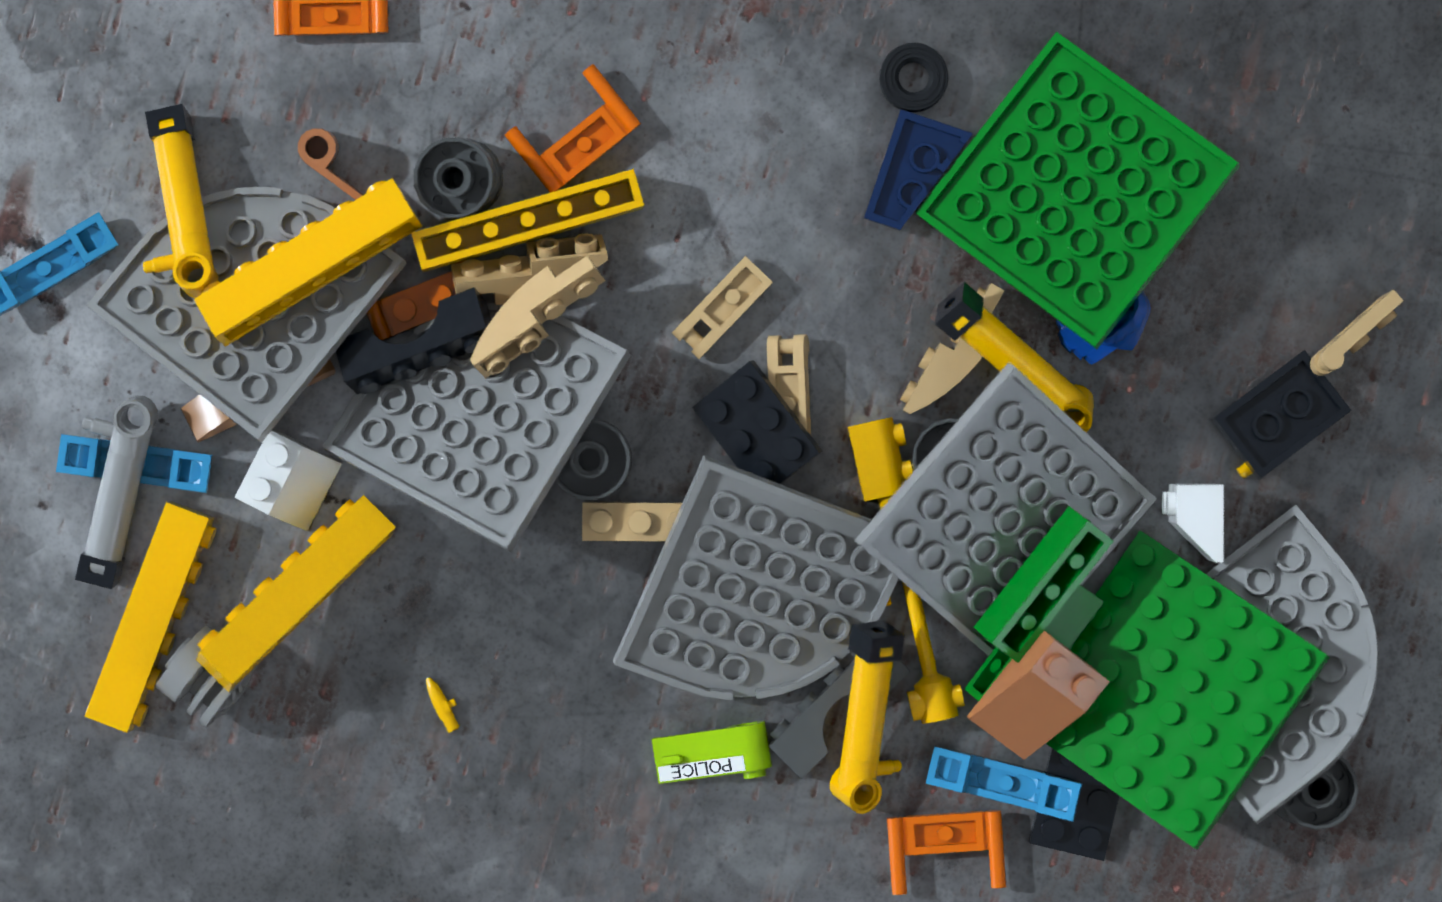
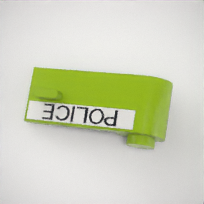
[651,721,772,784]

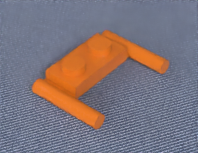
[273,0,389,36]
[504,64,641,193]
[366,260,482,341]
[887,810,1006,895]

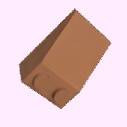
[967,630,1109,760]

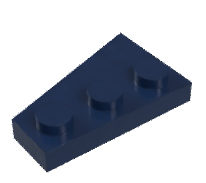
[864,109,973,231]

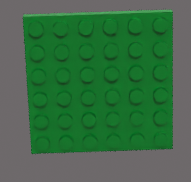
[916,32,1240,350]
[1045,531,1330,850]

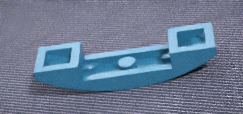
[0,212,119,316]
[56,434,212,493]
[926,746,1082,821]

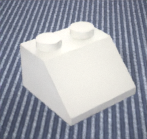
[234,429,343,531]
[1162,484,1224,563]

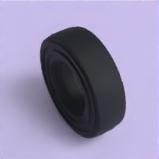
[879,43,948,112]

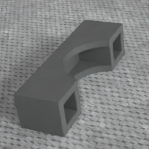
[769,652,910,779]

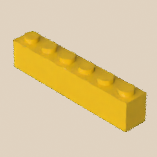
[411,169,644,272]
[193,178,423,347]
[196,495,396,692]
[84,501,217,733]

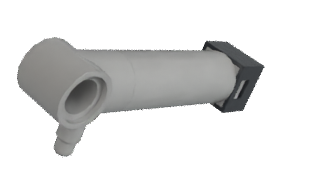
[75,396,158,589]

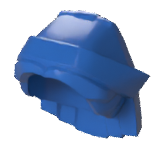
[1056,291,1151,365]

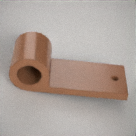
[298,128,364,200]

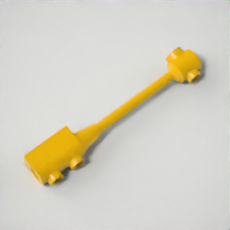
[847,417,965,724]

